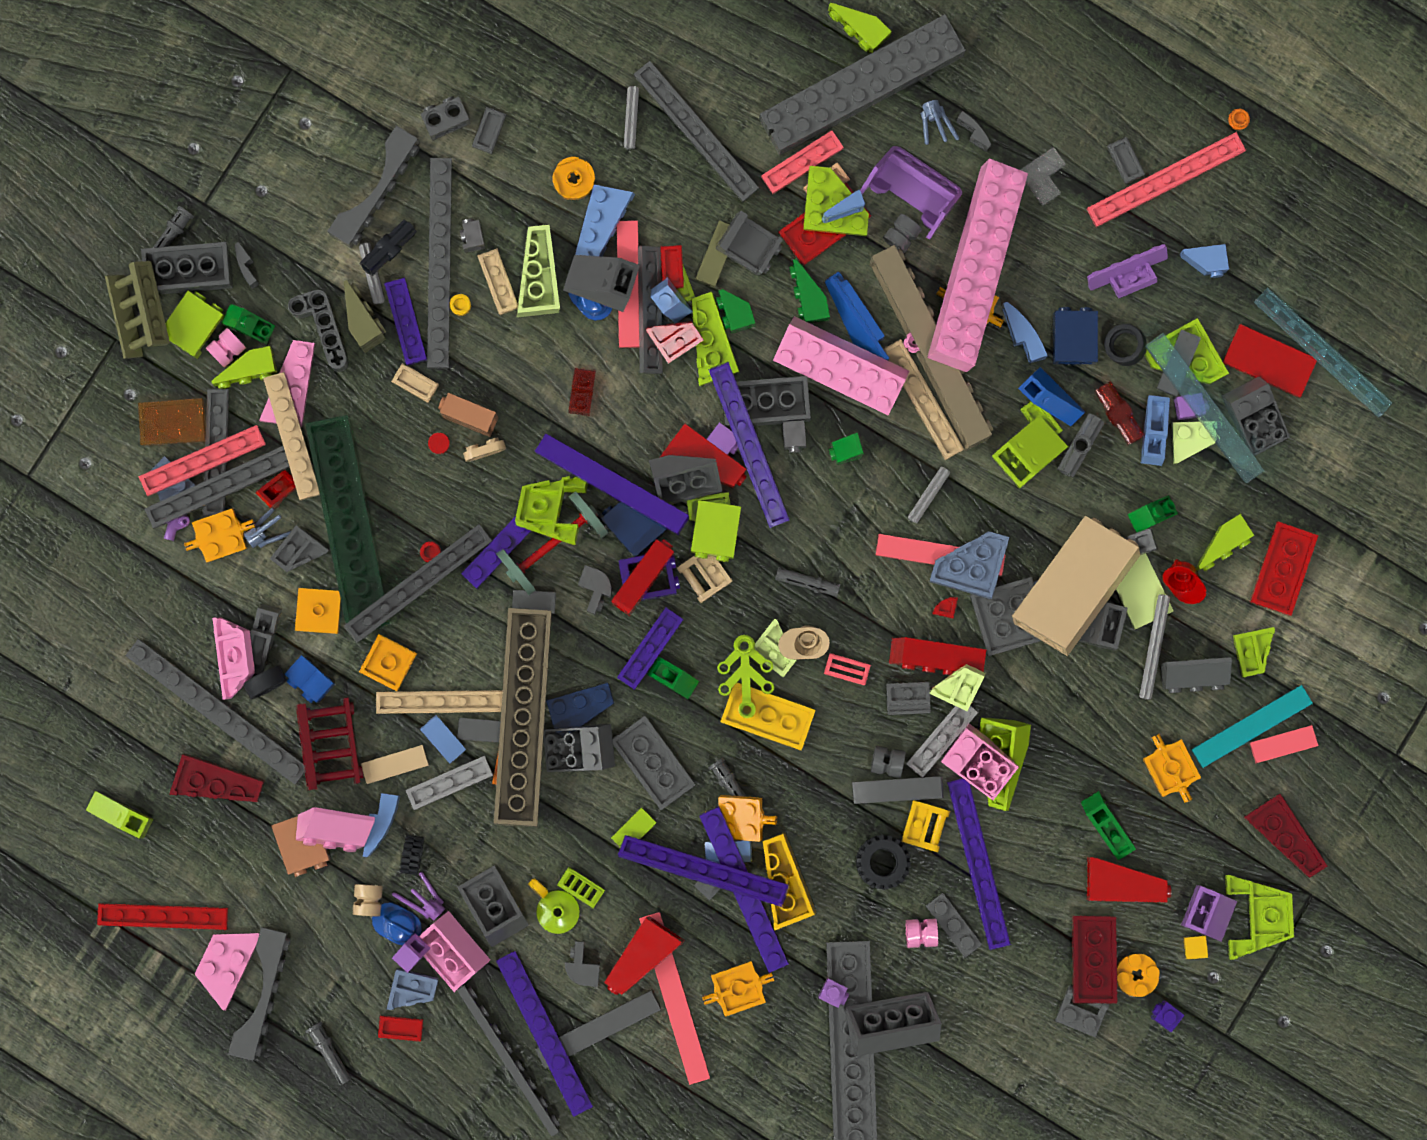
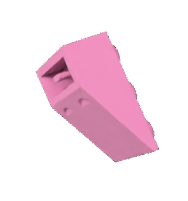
[941,724,1019,800]

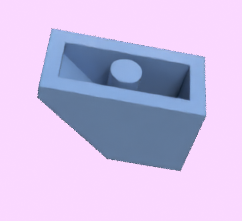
[1180,244,1229,278]
[651,278,693,323]

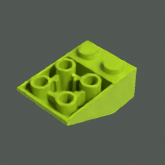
[992,415,1068,489]

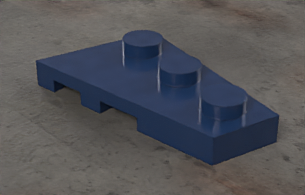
[546,683,614,737]

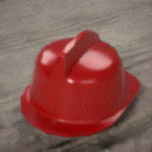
[1162,559,1206,604]

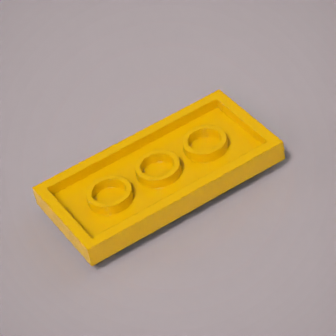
[721,683,815,751]

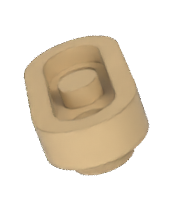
[463,438,506,462]

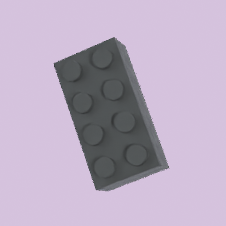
[723,376,811,428]

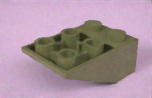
[344,280,386,353]

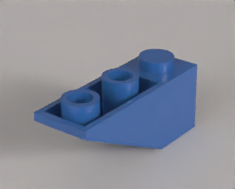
[1018,367,1085,426]

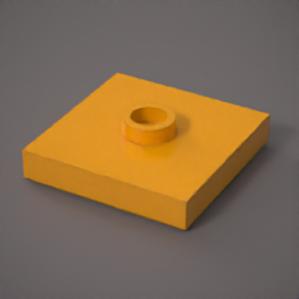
[295,588,342,634]
[359,634,417,692]

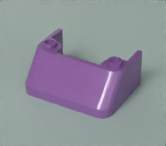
[860,146,962,239]

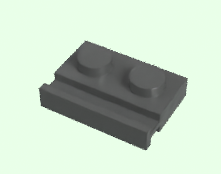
[886,682,931,715]

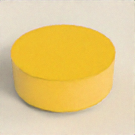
[450,294,471,316]
[528,878,548,899]

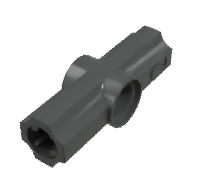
[1057,414,1105,478]

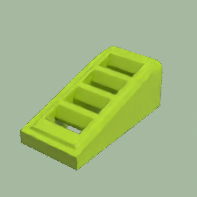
[557,867,605,908]

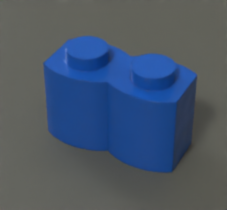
[284,655,335,703]

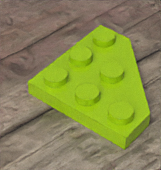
[803,166,869,236]
[1144,318,1229,385]

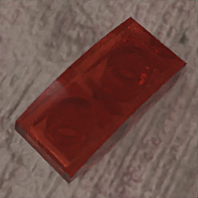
[569,368,596,416]

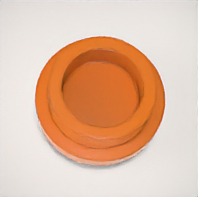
[1228,109,1250,130]

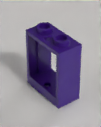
[618,555,680,601]

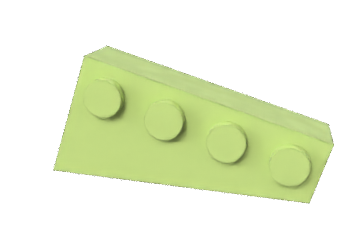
[517,225,560,317]

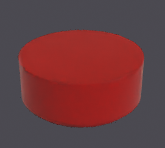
[428,433,450,455]
[420,542,442,563]

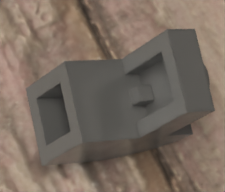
[578,565,612,615]
[565,941,600,987]

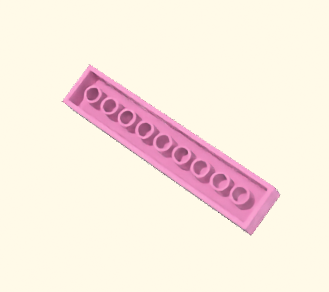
[927,159,1028,372]

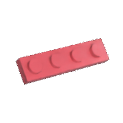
[761,130,844,194]

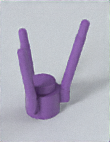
[392,872,445,921]

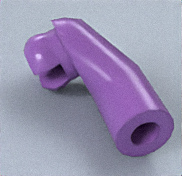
[164,515,190,541]

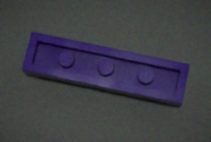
[384,278,427,366]
[461,516,531,589]
[617,608,683,690]

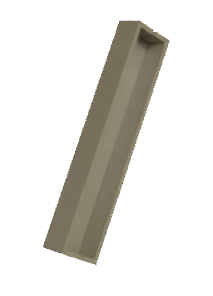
[870,245,993,451]

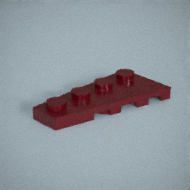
[169,753,265,802]
[1243,794,1327,878]

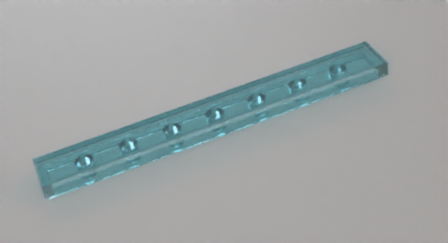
[1254,287,1392,418]
[1145,333,1264,484]

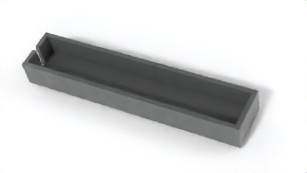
[759,14,966,156]

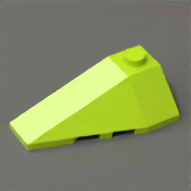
[980,718,1031,811]

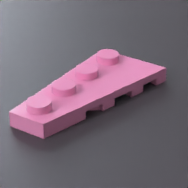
[259,340,315,428]

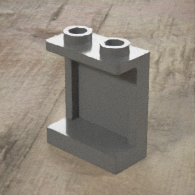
[715,211,783,276]

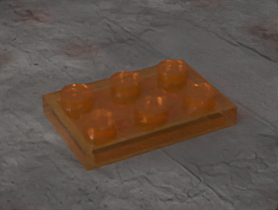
[138,398,206,446]

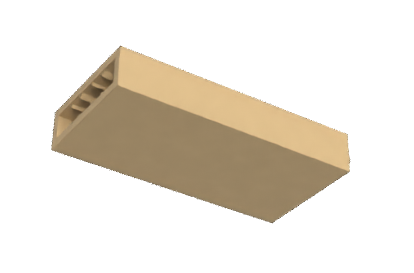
[1012,516,1140,656]

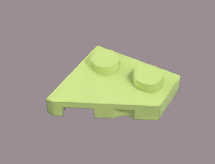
[1171,421,1216,464]
[755,619,796,677]
[930,664,986,711]

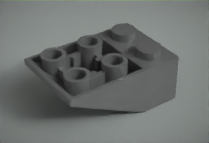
[563,255,640,312]
[1222,376,1290,457]
[1078,602,1128,651]
[544,724,615,772]

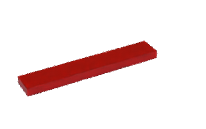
[97,903,229,930]

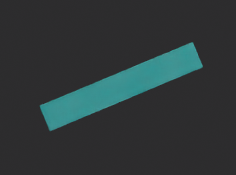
[1191,685,1313,768]

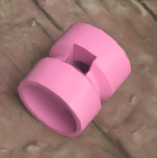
[206,328,246,368]
[906,918,938,948]

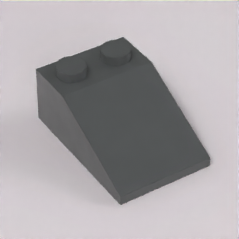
[649,455,723,505]
[457,865,529,947]

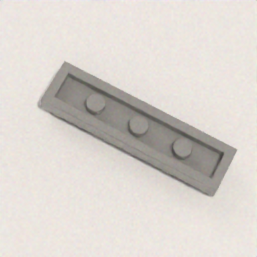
[906,706,978,778]
[405,756,493,810]

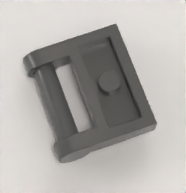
[1055,985,1109,1038]

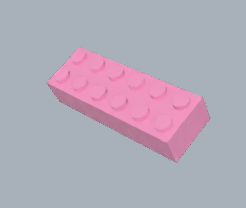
[773,316,910,415]

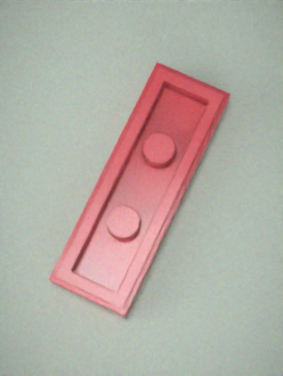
[1249,725,1318,763]

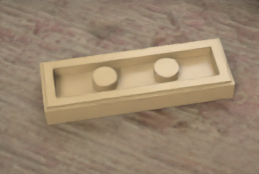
[477,248,518,315]
[361,745,429,784]

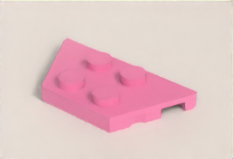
[213,617,255,699]
[195,933,260,1011]

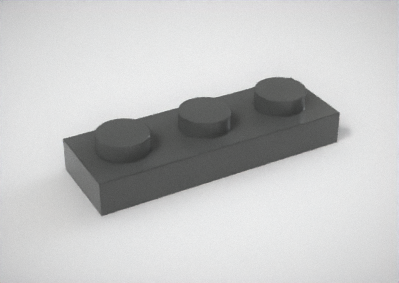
[926,893,982,958]

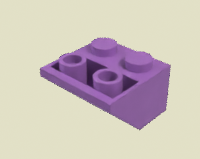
[1181,885,1237,942]

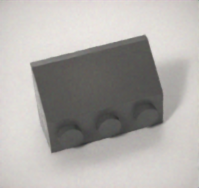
[1160,657,1232,693]

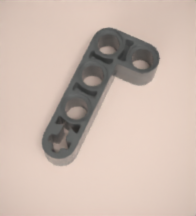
[288,290,349,372]

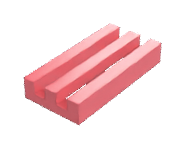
[824,653,871,686]

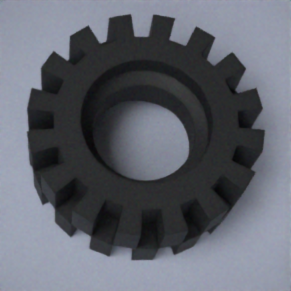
[400,834,424,875]

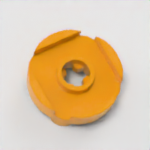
[553,157,595,200]
[1117,954,1159,997]

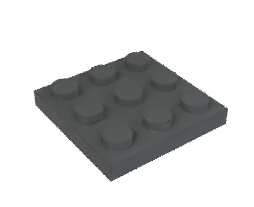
[970,577,1041,656]

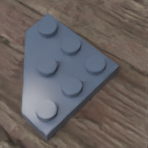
[930,531,1009,599]

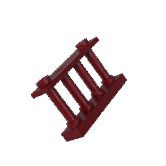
[296,697,363,791]

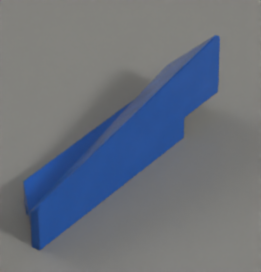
[825,272,889,361]

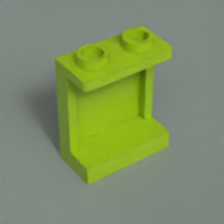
[165,291,224,359]
[691,500,741,562]

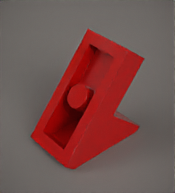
[256,470,296,508]

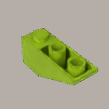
[828,3,892,53]
[211,346,278,389]
[1195,514,1254,572]
[86,791,153,839]

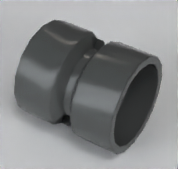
[883,214,922,254]
[870,745,905,778]

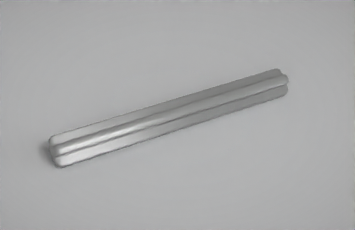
[1140,594,1170,700]

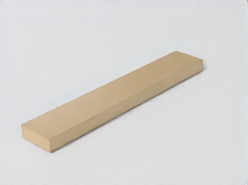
[883,339,964,460]
[376,690,503,714]

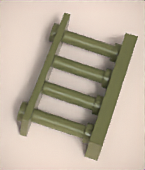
[105,261,170,359]

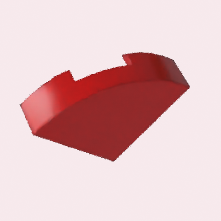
[932,597,958,619]

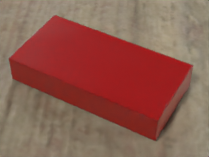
[661,245,684,289]
[378,1015,424,1042]

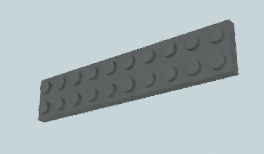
[826,941,877,1140]

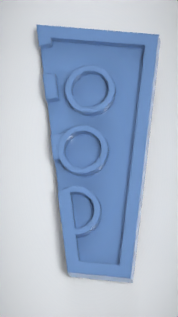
[575,185,635,257]

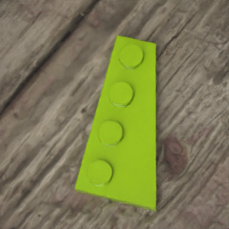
[692,292,740,386]

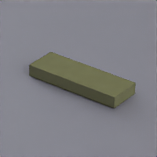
[695,221,729,288]

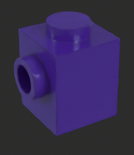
[1151,1001,1184,1033]

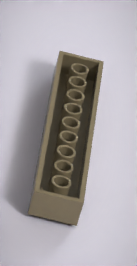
[494,608,552,827]

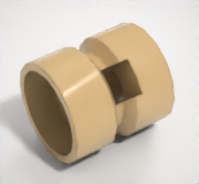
[352,884,383,916]

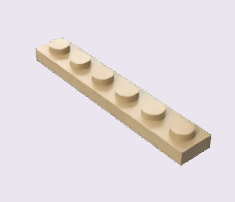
[263,372,321,501]

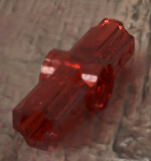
[1095,381,1144,445]

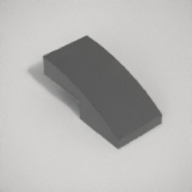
[956,111,991,152]
[235,242,259,289]

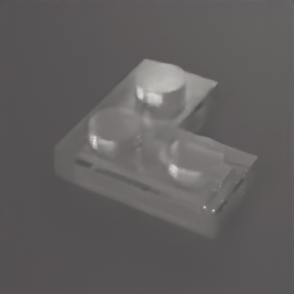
[1021,147,1066,206]

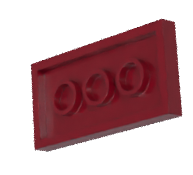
[1072,916,1117,1004]

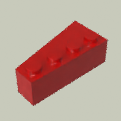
[889,637,986,675]

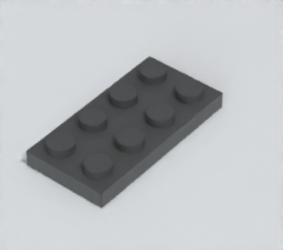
[613,716,695,810]

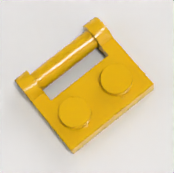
[901,800,950,852]

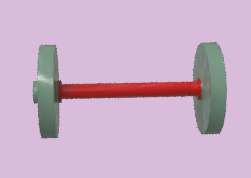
[496,491,608,596]

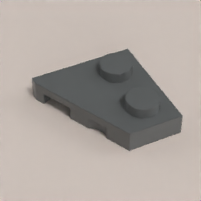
[270,525,329,572]

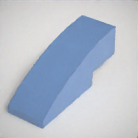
[1001,302,1047,364]
[1141,395,1170,466]
[363,793,400,857]

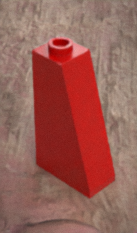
[659,424,747,488]
[611,539,674,616]
[1087,857,1171,902]
[604,916,685,995]

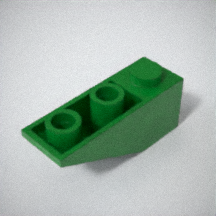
[789,259,830,324]

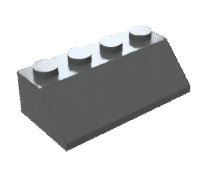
[141,242,233,295]
[845,992,942,1056]

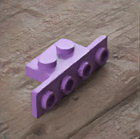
[1087,244,1168,299]

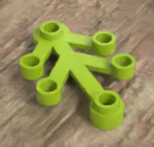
[717,635,774,719]

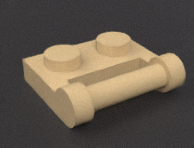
[677,556,732,603]

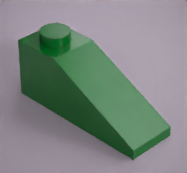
[1080,791,1136,860]

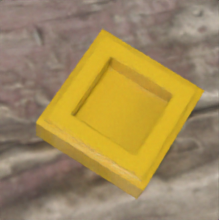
[1184,936,1208,959]

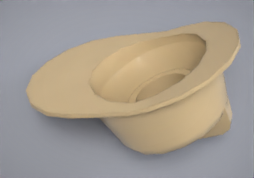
[778,625,830,660]

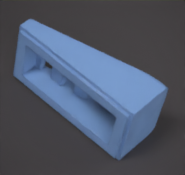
[822,190,865,223]

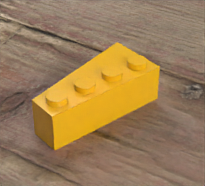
[763,833,817,930]

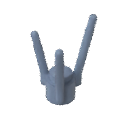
[920,100,959,145]
[244,508,291,548]

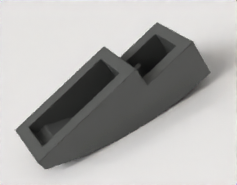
[250,604,282,674]

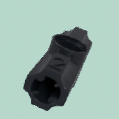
[359,219,417,276]

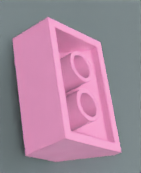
[296,807,375,852]
[419,911,490,992]

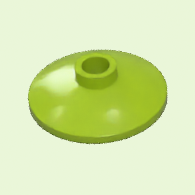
[537,890,580,934]

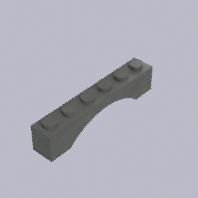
[327,125,420,248]
[228,927,291,1061]

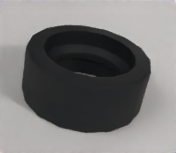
[1104,324,1147,366]
[243,666,287,699]

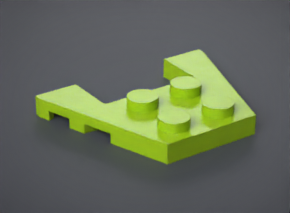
[515,476,588,545]
[1225,875,1294,960]

